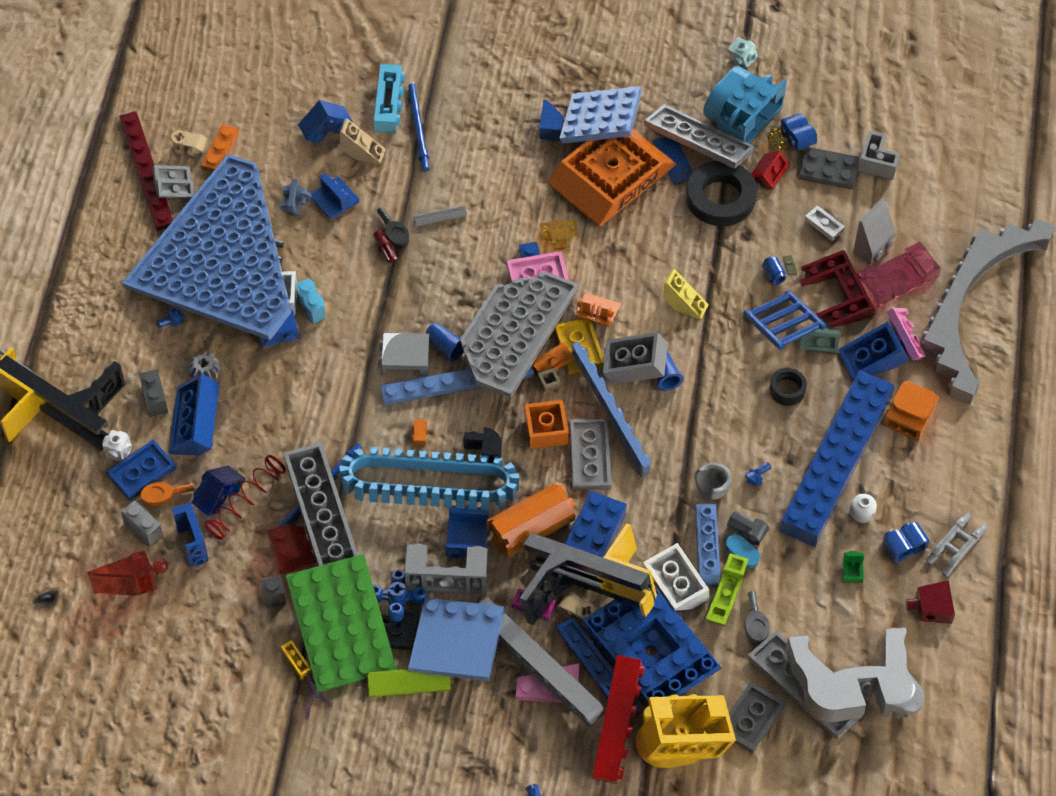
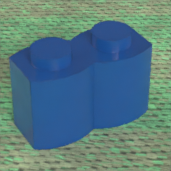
[780,113,817,150]
[882,522,930,563]

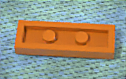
[201,124,239,172]

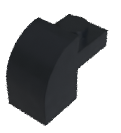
[463,427,502,464]

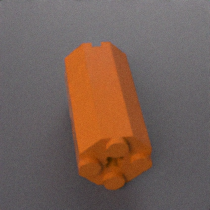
[487,483,576,558]

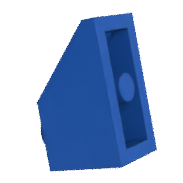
[540,100,564,141]

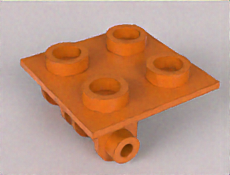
[574,293,621,327]

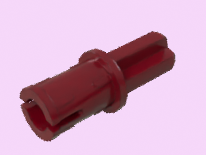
[373,230,397,263]

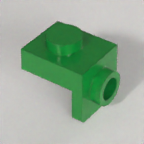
[842,551,864,583]

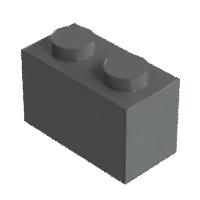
[139,369,168,417]

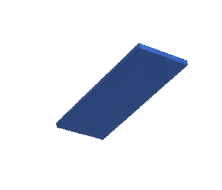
[653,137,693,185]

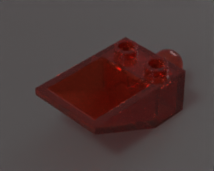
[87,550,169,596]

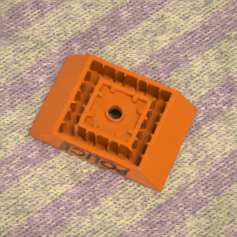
[548,129,676,227]

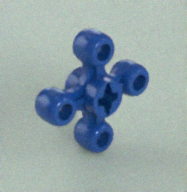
[373,569,427,622]

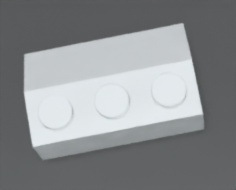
[643,543,709,611]

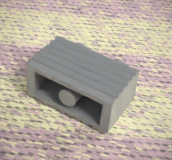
[121,501,163,547]

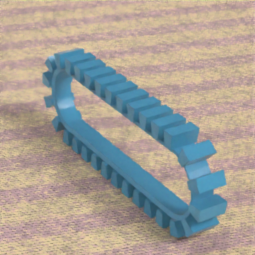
[340,447,519,511]

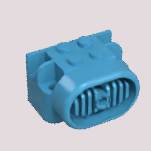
[703,66,787,144]

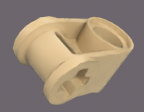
[171,130,207,158]
[557,592,595,628]

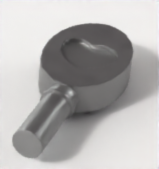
[745,591,770,644]

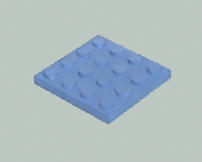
[560,86,642,144]

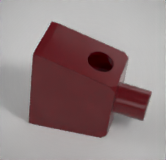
[906,580,955,624]

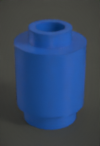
[762,256,787,285]

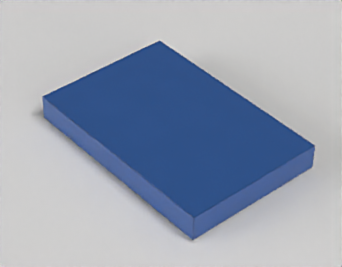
[106,439,177,501]

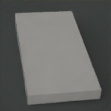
[570,419,611,490]

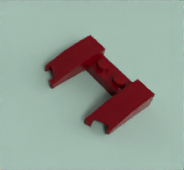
[800,250,875,328]

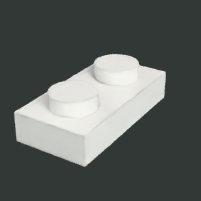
[805,205,845,241]

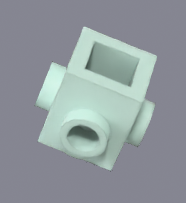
[727,37,758,68]

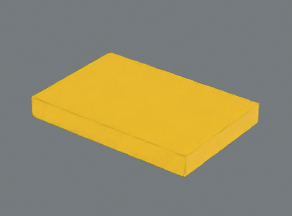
[554,319,604,375]

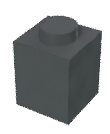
[261,576,286,608]

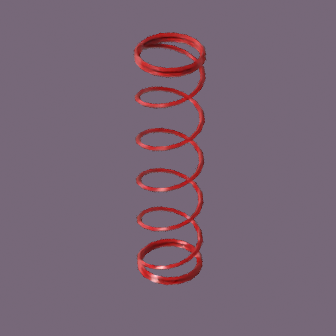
[204,455,286,540]

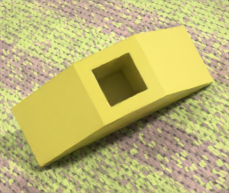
[663,269,709,319]

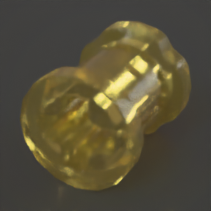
[766,127,789,151]

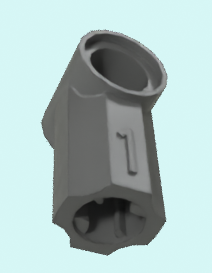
[727,510,769,545]

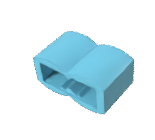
[296,279,326,324]

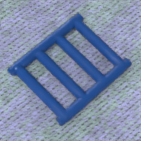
[743,290,826,350]

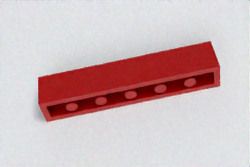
[592,655,645,784]

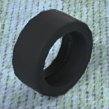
[769,368,807,406]

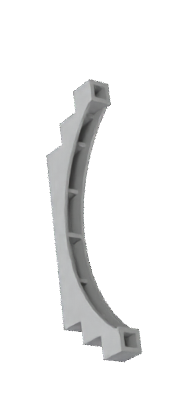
[921,218,1056,405]

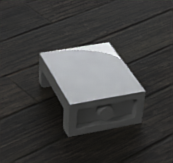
[378,333,430,376]

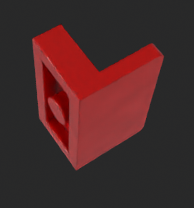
[751,150,790,189]

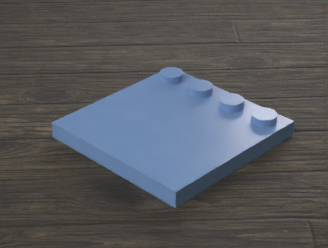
[408,597,505,681]

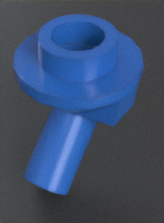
[156,308,184,328]
[745,462,772,486]

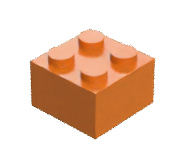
[524,400,569,449]

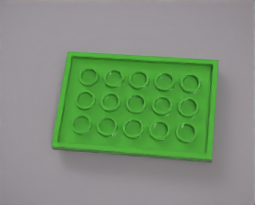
[286,554,397,693]

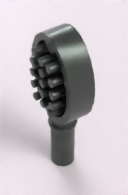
[377,207,410,249]

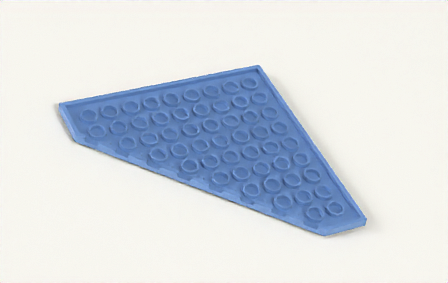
[122,154,291,340]

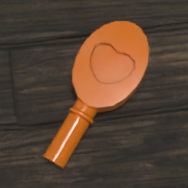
[141,482,195,507]

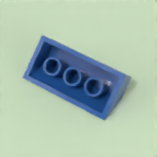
[169,374,219,456]

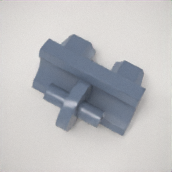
[280,179,311,217]

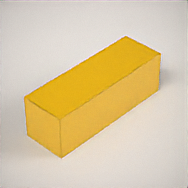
[281,640,312,681]

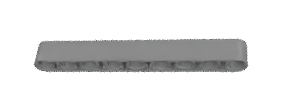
[478,597,605,726]

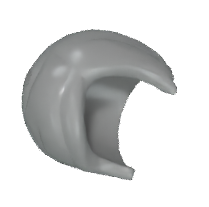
[694,463,732,500]

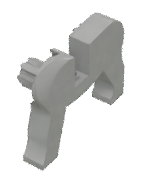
[785,627,924,722]

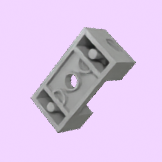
[405,543,488,595]

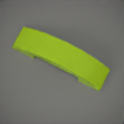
[706,553,749,627]

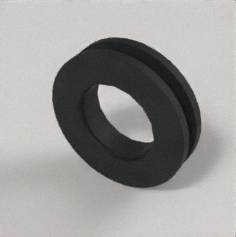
[686,161,757,226]

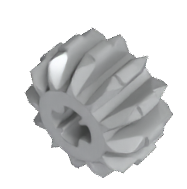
[187,351,220,379]

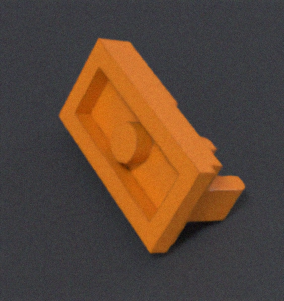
[533,342,574,373]

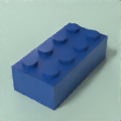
[565,490,627,557]

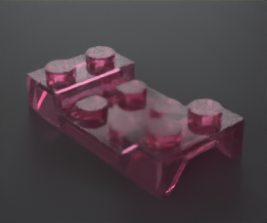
[858,242,941,307]

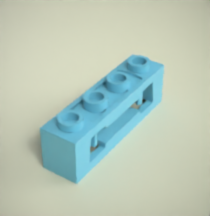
[374,64,405,133]

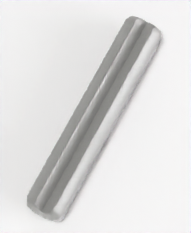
[413,206,467,226]

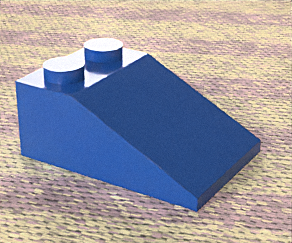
[838,321,909,380]

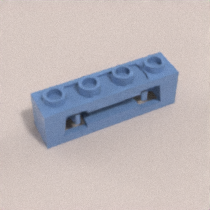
[695,504,720,586]

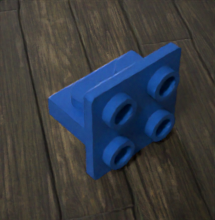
[310,173,359,219]

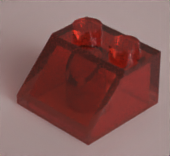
[267,524,316,574]

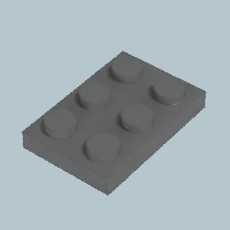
[799,147,860,190]
[729,682,785,753]

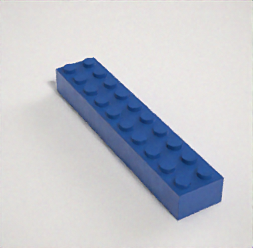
[780,370,895,547]

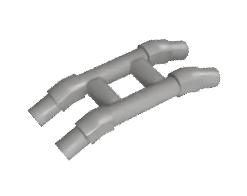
[926,513,988,577]

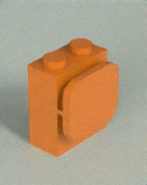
[883,381,939,441]

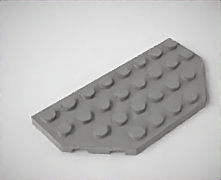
[460,272,579,398]

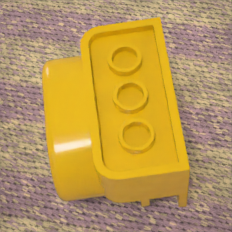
[635,694,736,768]

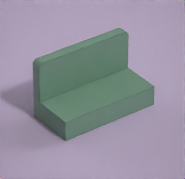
[800,326,840,353]

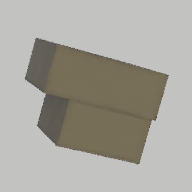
[538,368,561,392]

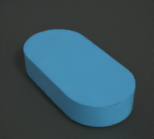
[726,534,760,568]

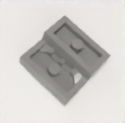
[152,165,194,198]

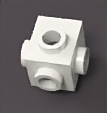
[102,430,132,462]

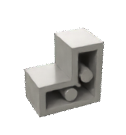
[858,131,900,180]

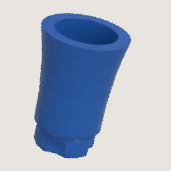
[425,323,464,362]
[657,350,684,391]

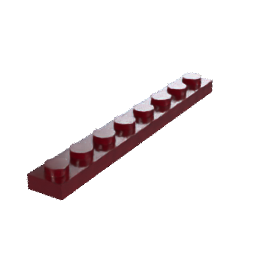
[119,111,173,231]

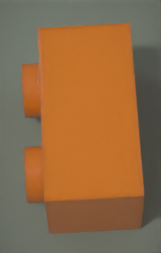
[411,420,427,447]

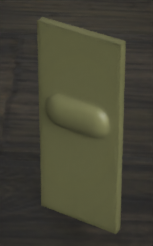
[783,255,797,275]

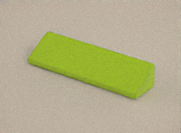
[367,669,451,697]

